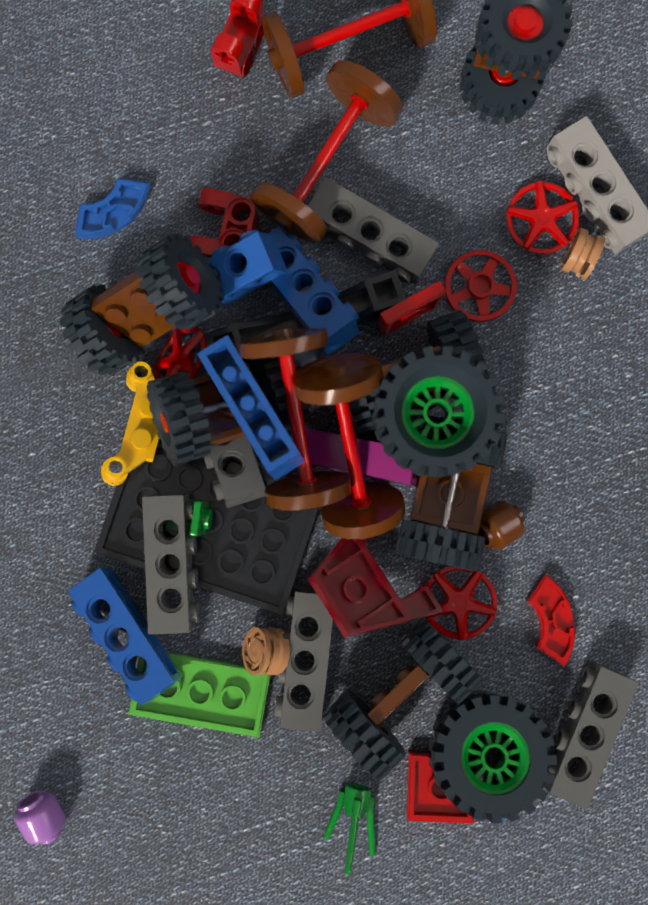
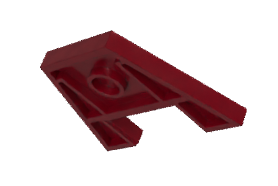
[308,536,444,638]

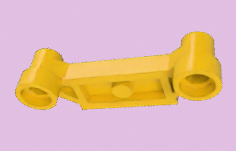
[101,361,159,486]

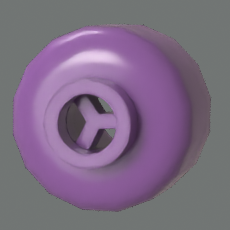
[14,790,66,845]

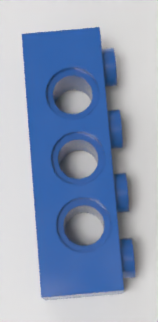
[269,226,360,356]
[174,230,288,329]
[197,335,305,480]
[68,568,183,705]

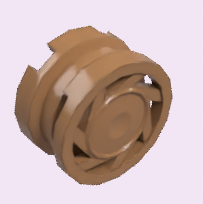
[560,227,605,280]
[242,627,290,675]

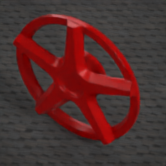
[506,181,579,254]
[444,250,517,323]
[151,326,207,379]
[426,566,497,640]

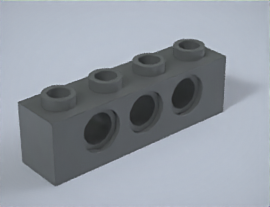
[308,177,439,284]
[189,370,265,508]
[142,493,200,635]
[275,589,333,732]
[544,661,639,809]

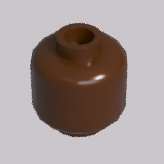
[476,501,525,550]

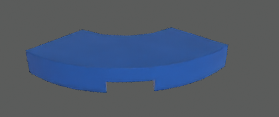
[75,178,151,239]

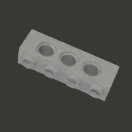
[546,116,648,255]

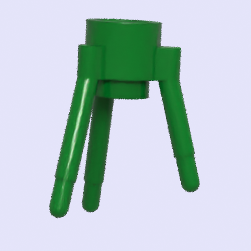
[323,783,376,876]

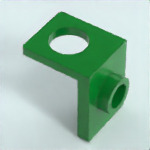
[166,499,213,536]

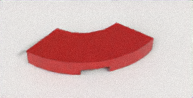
[526,573,575,667]

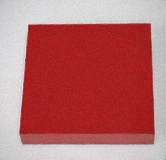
[376,281,446,336]
[406,750,476,824]

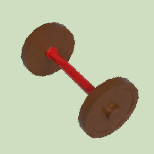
[261,0,437,99]
[250,60,403,243]
[238,327,351,510]
[292,353,406,539]

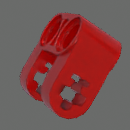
[210,0,264,78]
[190,188,260,265]

